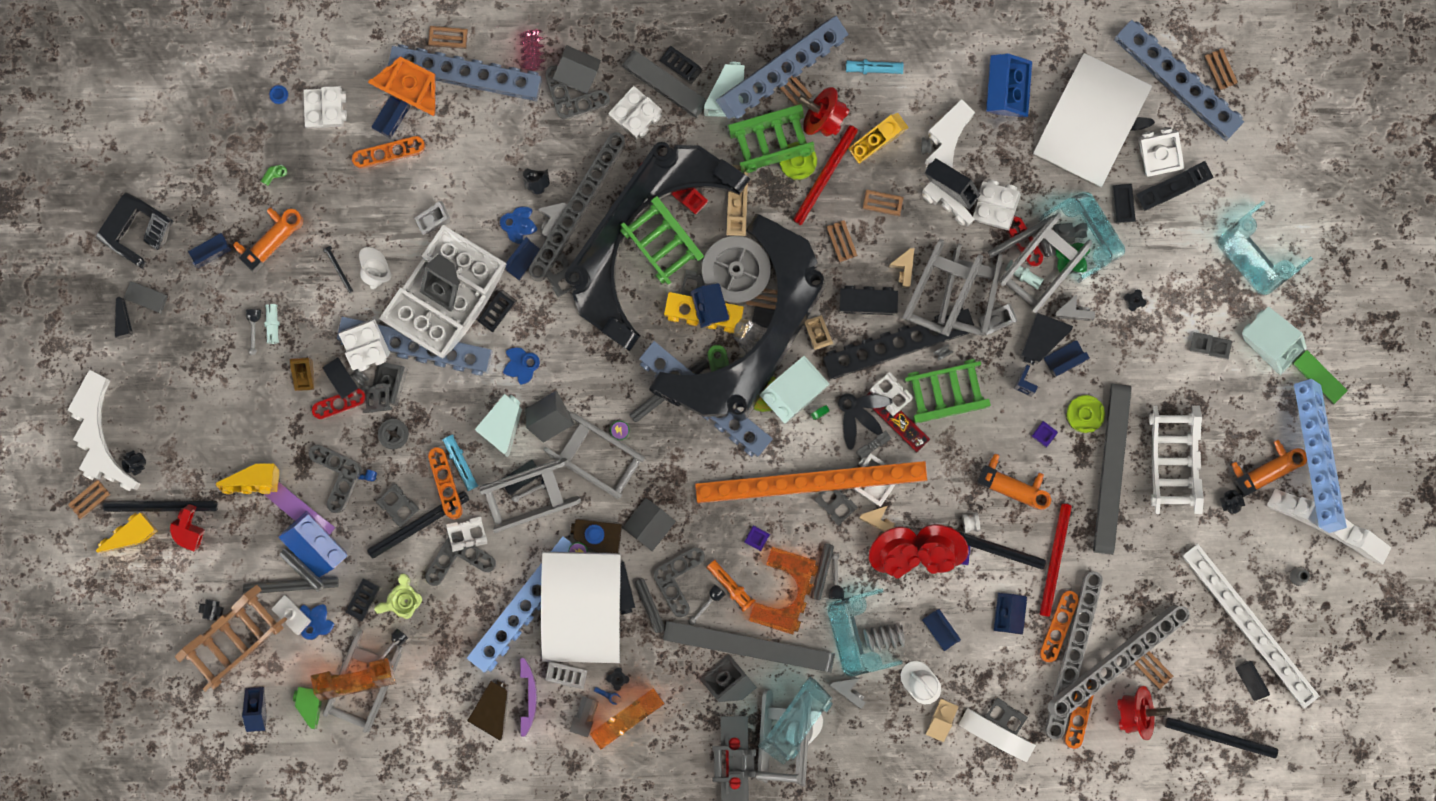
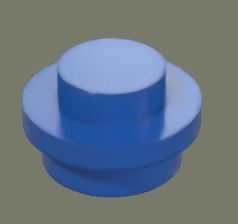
[269,85,289,104]
[585,525,604,544]

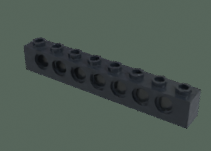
[822,307,974,381]

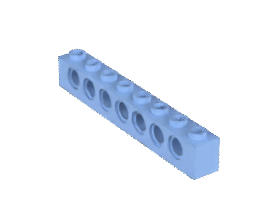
[1294,379,1347,533]
[467,537,572,673]

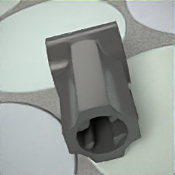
[569,696,599,738]

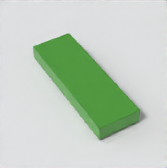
[1293,350,1348,405]

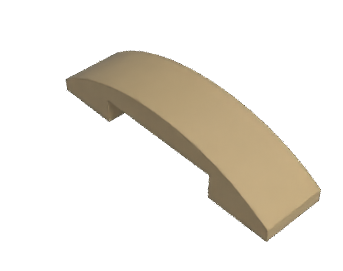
[727,165,748,236]

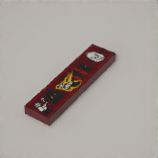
[867,392,930,453]

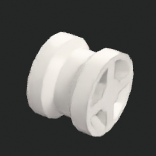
[962,512,981,533]

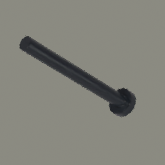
[323,246,353,294]

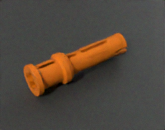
[706,560,756,612]

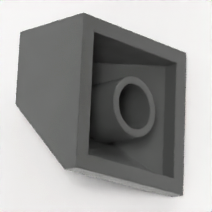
[420,254,459,311]
[700,654,757,702]

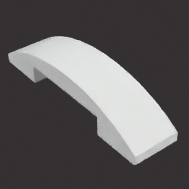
[958,707,1036,762]

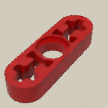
[1007,216,1043,268]
[312,389,366,420]

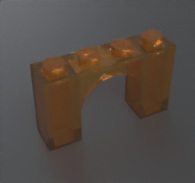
[749,547,818,635]
[310,658,396,701]
[590,688,665,750]

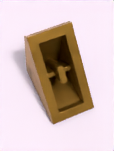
[290,358,314,391]

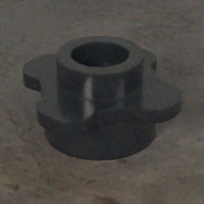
[1124,289,1147,311]
[606,668,629,691]

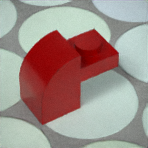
[170,504,205,552]

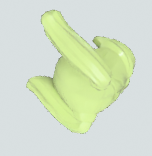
[374,573,422,619]

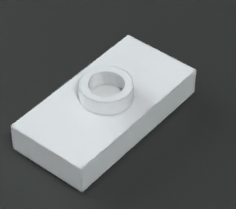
[272,595,311,635]

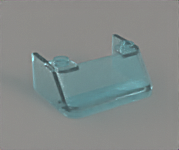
[1039,192,1125,283]
[1218,201,1313,295]
[827,588,903,677]
[758,676,833,765]

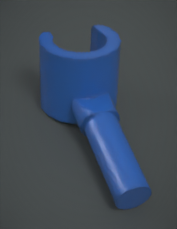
[358,470,377,482]
[594,687,621,705]

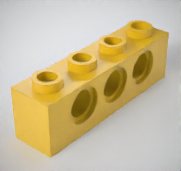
[664,292,744,333]

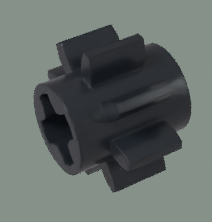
[122,450,146,476]
[1220,490,1245,514]
[198,599,224,621]

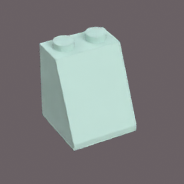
[704,62,745,118]
[1242,306,1307,375]
[760,356,830,423]
[475,394,522,457]

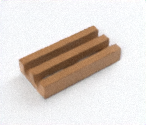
[428,26,468,49]
[1204,48,1238,91]
[777,69,812,106]
[862,190,904,217]
[826,220,858,263]
[746,288,778,310]
[68,480,111,519]
[1134,651,1174,690]

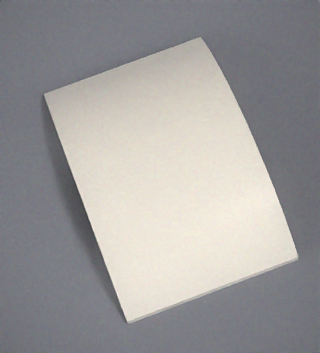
[1033,53,1152,187]
[379,225,506,359]
[541,552,621,663]

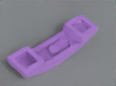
[264,481,336,534]
[520,658,537,737]

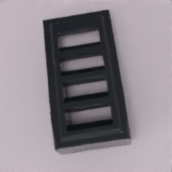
[659,46,702,84]
[143,211,171,250]
[478,290,517,332]
[115,297,134,339]
[346,578,381,622]

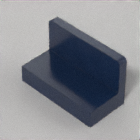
[372,96,410,139]
[188,233,231,269]
[504,237,540,281]
[691,283,729,328]
[1044,340,1090,378]
[1014,365,1038,397]
[994,593,1027,635]
[922,608,961,651]

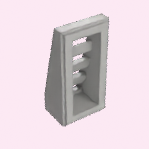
[545,662,588,689]

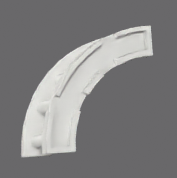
[1149,406,1204,514]

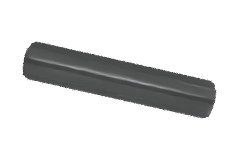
[811,544,834,600]
[280,548,325,591]
[635,578,665,633]

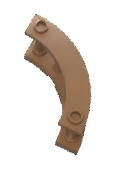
[175,585,287,692]

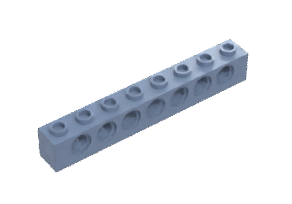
[716,16,849,119]
[1114,20,1244,141]
[388,44,542,102]
[337,317,493,376]
[639,341,773,457]

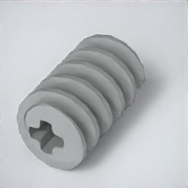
[863,623,905,652]

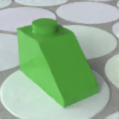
[293,687,324,729]

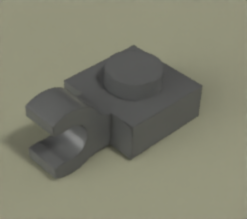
[1053,223,1088,243]

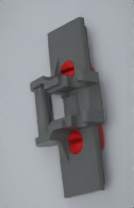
[712,716,756,801]

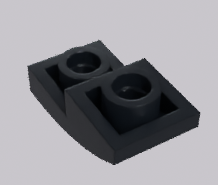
[322,357,359,399]

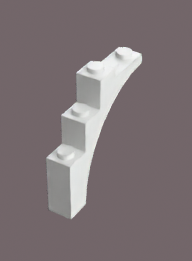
[922,99,975,227]
[67,370,141,491]
[1267,489,1391,565]

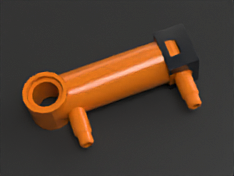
[233,208,304,273]
[1231,440,1307,497]
[976,454,1051,510]

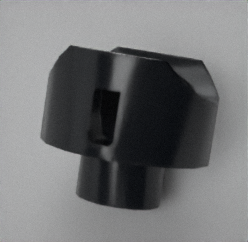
[523,168,550,194]

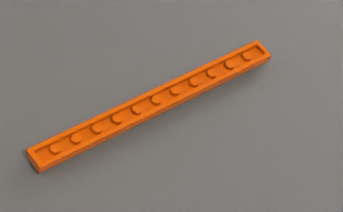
[696,461,928,504]

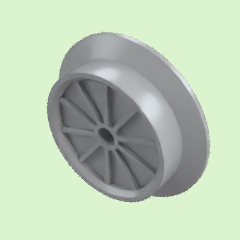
[702,236,771,303]

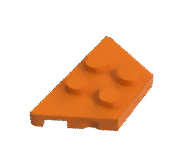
[368,57,436,116]

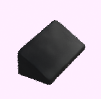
[502,459,542,496]
[1236,661,1270,701]

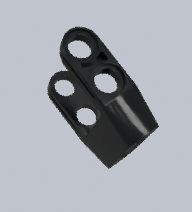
[96,192,174,269]

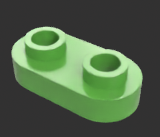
[708,345,729,372]

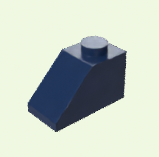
[242,687,267,732]

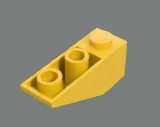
[848,113,909,164]
[216,463,280,494]
[95,513,158,553]

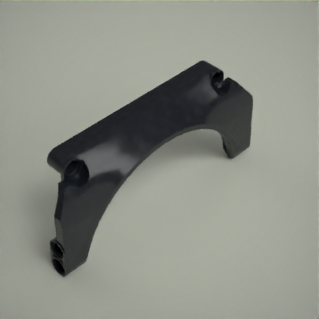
[565,142,750,351]
[649,214,826,421]

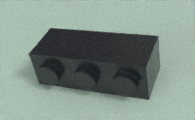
[839,286,898,316]

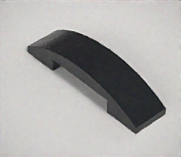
[1136,161,1214,211]

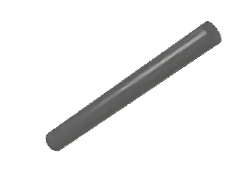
[987,215,1054,258]

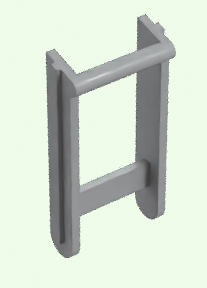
[999,213,1093,313]
[902,239,983,336]
[938,243,1003,336]
[543,411,645,499]
[480,458,581,533]
[322,630,403,733]
[756,690,811,787]

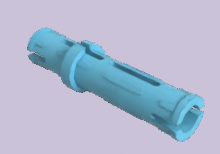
[846,59,904,75]
[442,435,478,491]

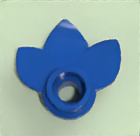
[500,207,537,244]
[503,348,540,385]
[300,604,335,640]

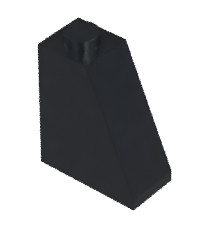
[925,158,981,210]
[1020,313,1073,366]
[620,561,636,615]

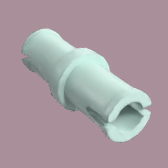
[1005,260,1044,290]
[264,304,280,344]

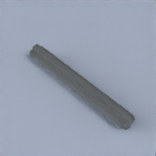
[630,357,709,422]
[243,577,339,594]

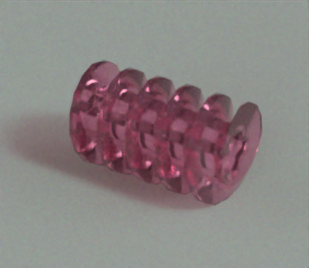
[519,29,546,71]

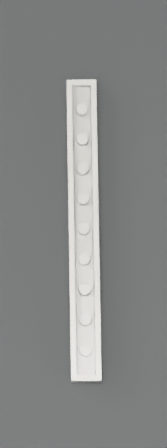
[1182,544,1320,708]

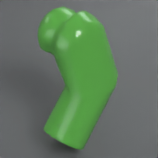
[260,165,287,186]

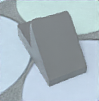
[415,201,450,235]
[538,203,567,238]
[1054,295,1095,321]
[978,303,1018,336]
[829,678,865,709]

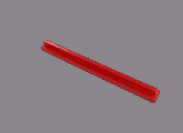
[793,125,858,225]
[1040,503,1072,617]

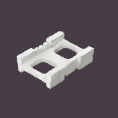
[869,372,913,416]
[446,517,487,552]

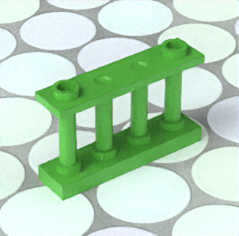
[728,104,815,173]
[620,196,704,285]
[904,359,991,424]

